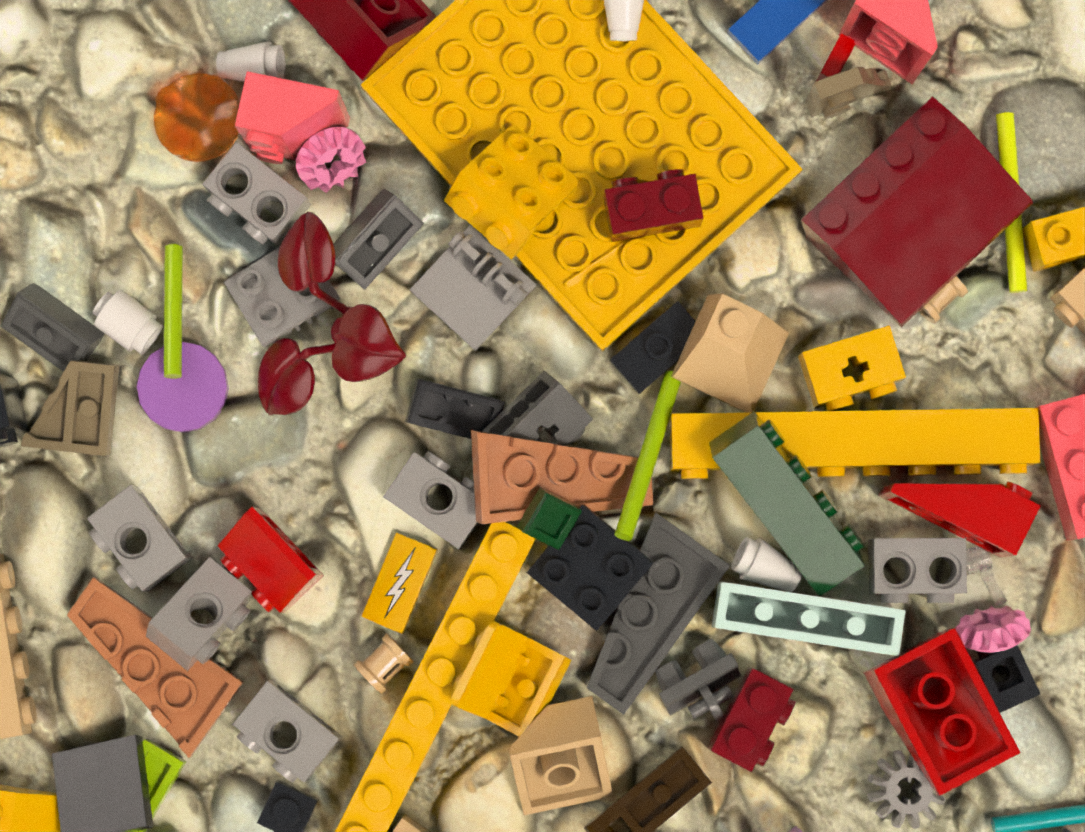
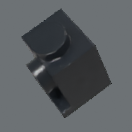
[972,645,1040,713]

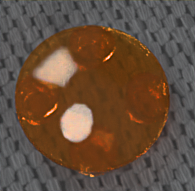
[154,73,240,162]

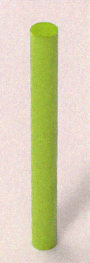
[614,370,681,541]

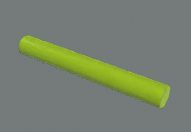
[164,244,183,379]

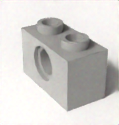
[383,451,478,550]
[87,485,192,591]
[146,557,252,671]
[232,680,343,782]

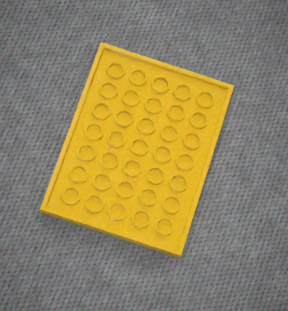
[360,0,803,352]

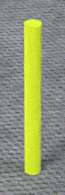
[996,112,1027,293]

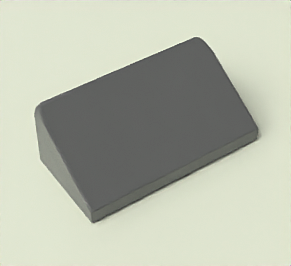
[333,189,424,290]
[0,283,104,372]

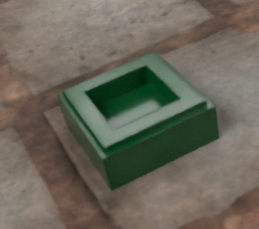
[517,487,582,550]

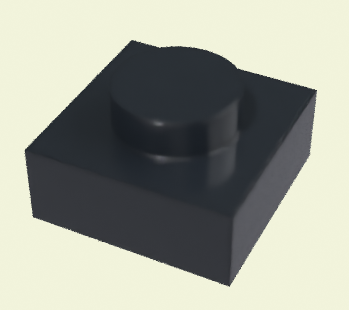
[257,780,319,832]

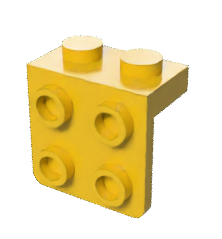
[444,126,578,260]
[451,621,572,737]

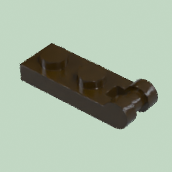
[584,746,712,832]

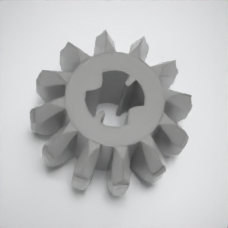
[867,750,945,829]

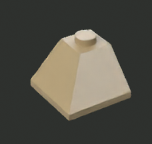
[671,293,789,413]
[509,696,613,815]

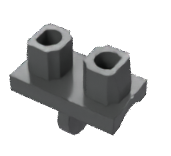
[655,639,742,722]

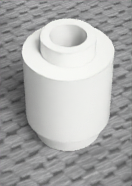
[93,290,163,355]

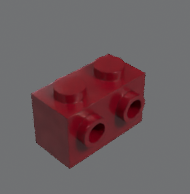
[603,169,704,242]
[707,667,796,772]

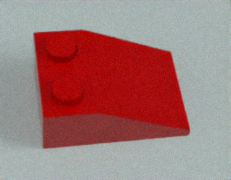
[878,481,1041,558]
[863,628,1021,796]

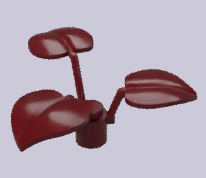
[258,211,406,416]

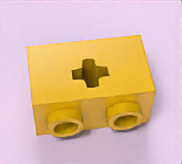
[798,325,906,411]

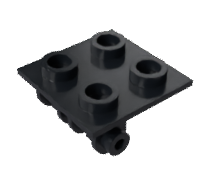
[526,504,654,631]

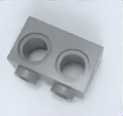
[202,142,311,246]
[868,538,967,603]

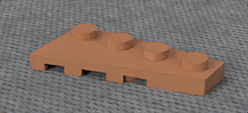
[471,430,653,524]
[67,577,244,758]

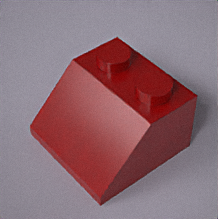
[218,506,324,613]

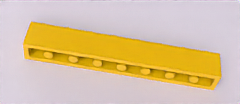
[670,408,1040,479]
[335,522,536,832]

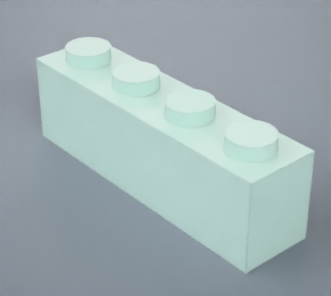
[711,582,906,656]

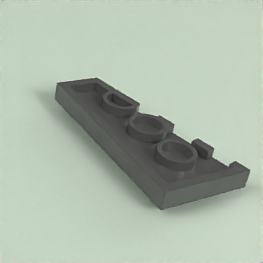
[587,512,730,715]

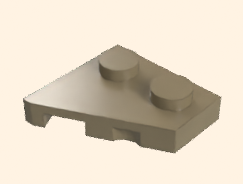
[805,66,892,119]
[21,360,119,456]

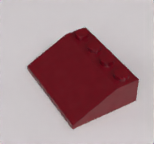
[801,96,1033,327]

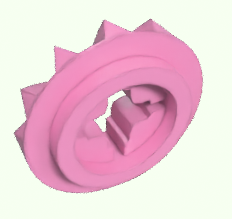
[296,127,366,193]
[955,606,1031,653]

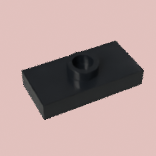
[610,301,696,394]
[405,378,505,439]

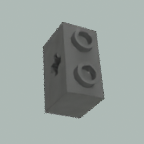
[482,371,593,446]

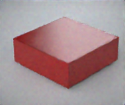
[816,33,856,81]

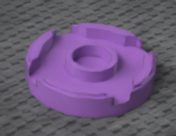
[137,342,229,433]

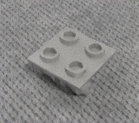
[410,224,536,351]
[224,246,341,347]

